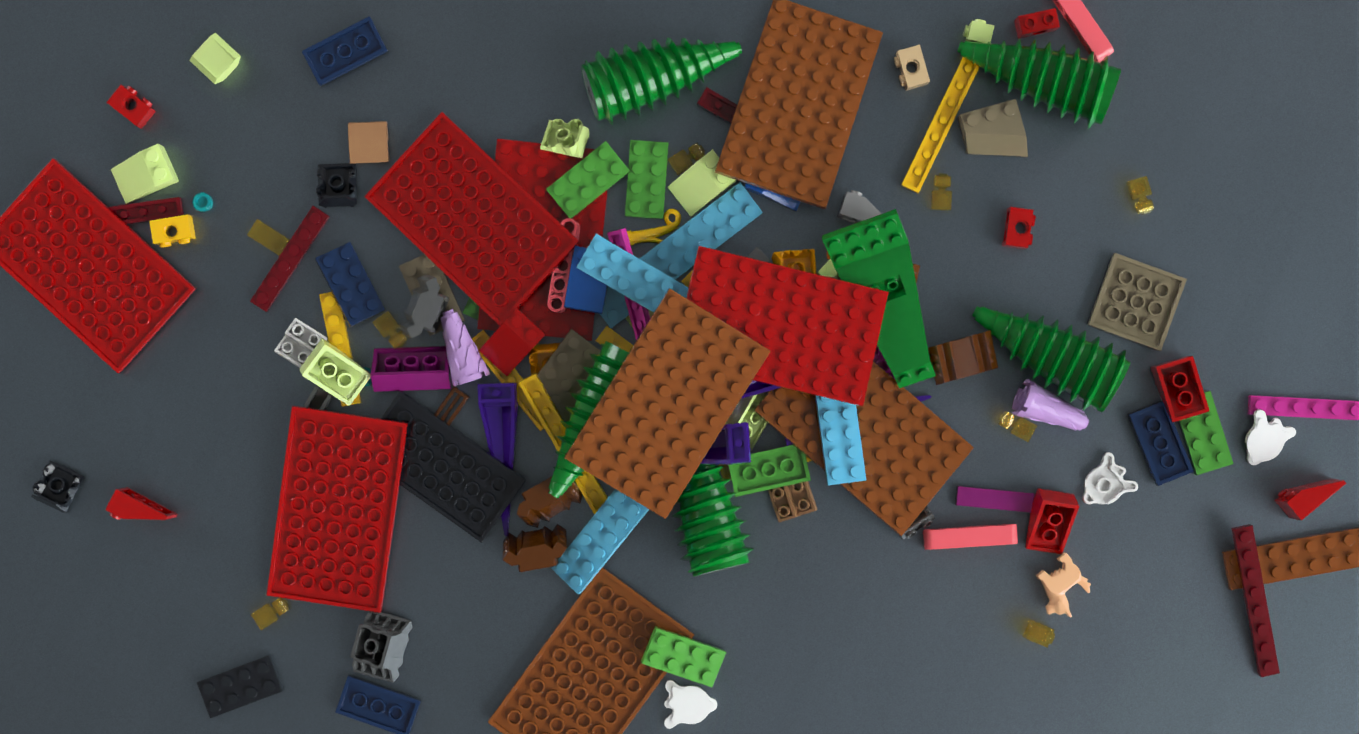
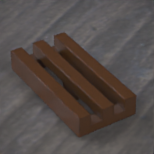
[434,386,470,425]

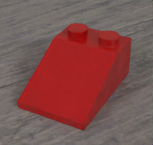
[479,308,546,376]
[1150,356,1210,422]
[1274,479,1346,521]
[105,487,178,520]
[1025,488,1080,554]

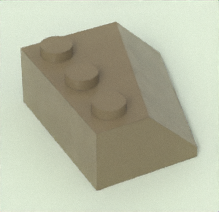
[957,99,1028,157]

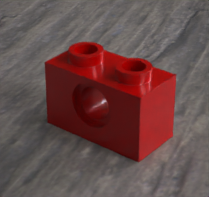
[1014,8,1060,39]
[107,85,156,129]
[1002,207,1036,249]

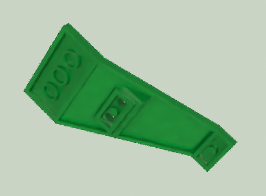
[822,209,936,388]

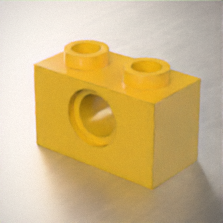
[149,215,196,248]

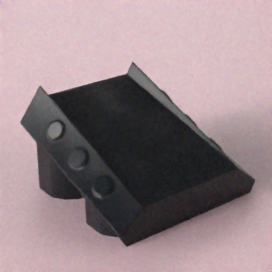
[316,163,357,208]
[31,460,84,513]

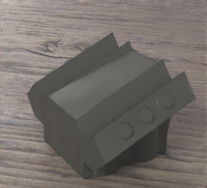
[398,274,449,338]
[350,611,413,683]

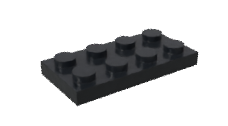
[197,655,283,718]

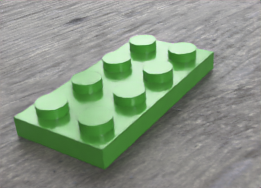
[625,140,669,219]
[546,141,630,219]
[1178,391,1234,475]
[728,445,811,497]
[641,626,726,687]

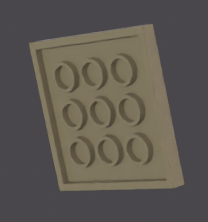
[1087,253,1187,351]
[537,329,600,421]

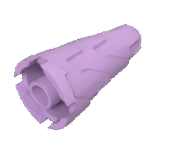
[440,309,490,387]
[1012,379,1089,431]

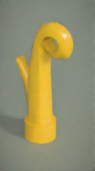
[627,209,681,246]

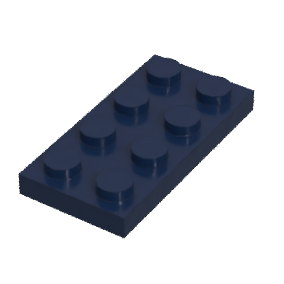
[302,16,388,86]
[315,242,385,327]
[1128,401,1194,486]
[335,675,421,734]

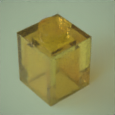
[1023,619,1055,648]

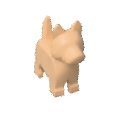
[1035,553,1091,618]

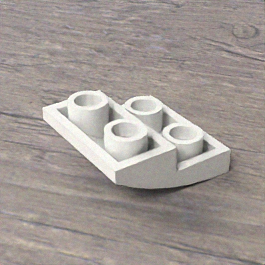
[274,318,328,368]

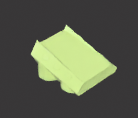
[189,33,241,84]
[540,119,590,158]

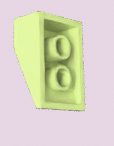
[111,144,179,204]
[667,149,736,217]
[299,338,371,406]

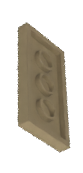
[399,254,466,336]

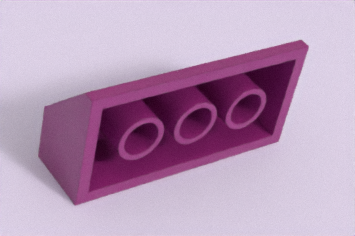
[371,346,452,392]

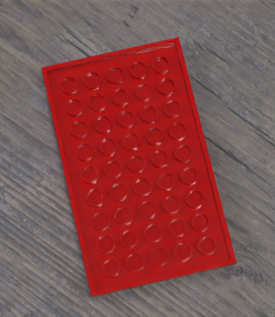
[364,112,580,326]
[477,139,608,341]
[0,159,196,373]
[686,246,889,406]
[267,406,408,613]

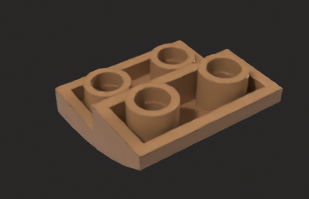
[348,121,389,164]
[768,481,818,522]

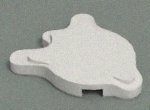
[1245,409,1296,465]
[1082,452,1138,504]
[664,680,717,729]

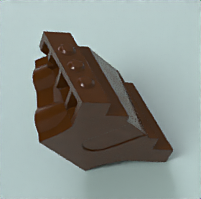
[928,330,998,385]
[517,476,583,528]
[502,524,567,572]

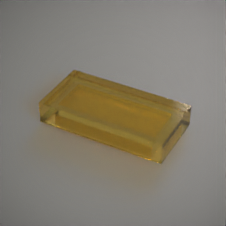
[247,219,290,256]

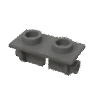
[901,506,935,540]

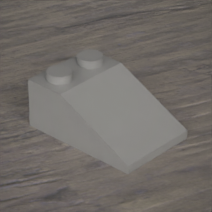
[837,190,881,223]

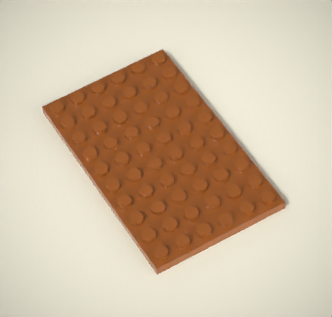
[715,0,883,209]
[564,288,770,519]
[754,361,974,536]
[488,567,694,734]

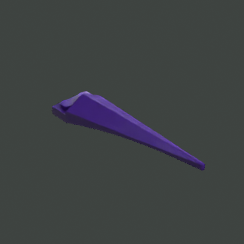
[477,383,518,536]
[701,422,751,465]

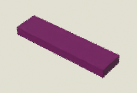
[955,486,1034,512]

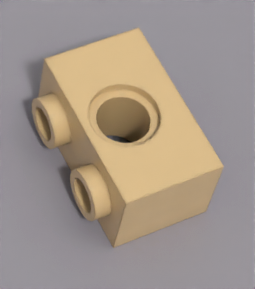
[894,45,930,91]

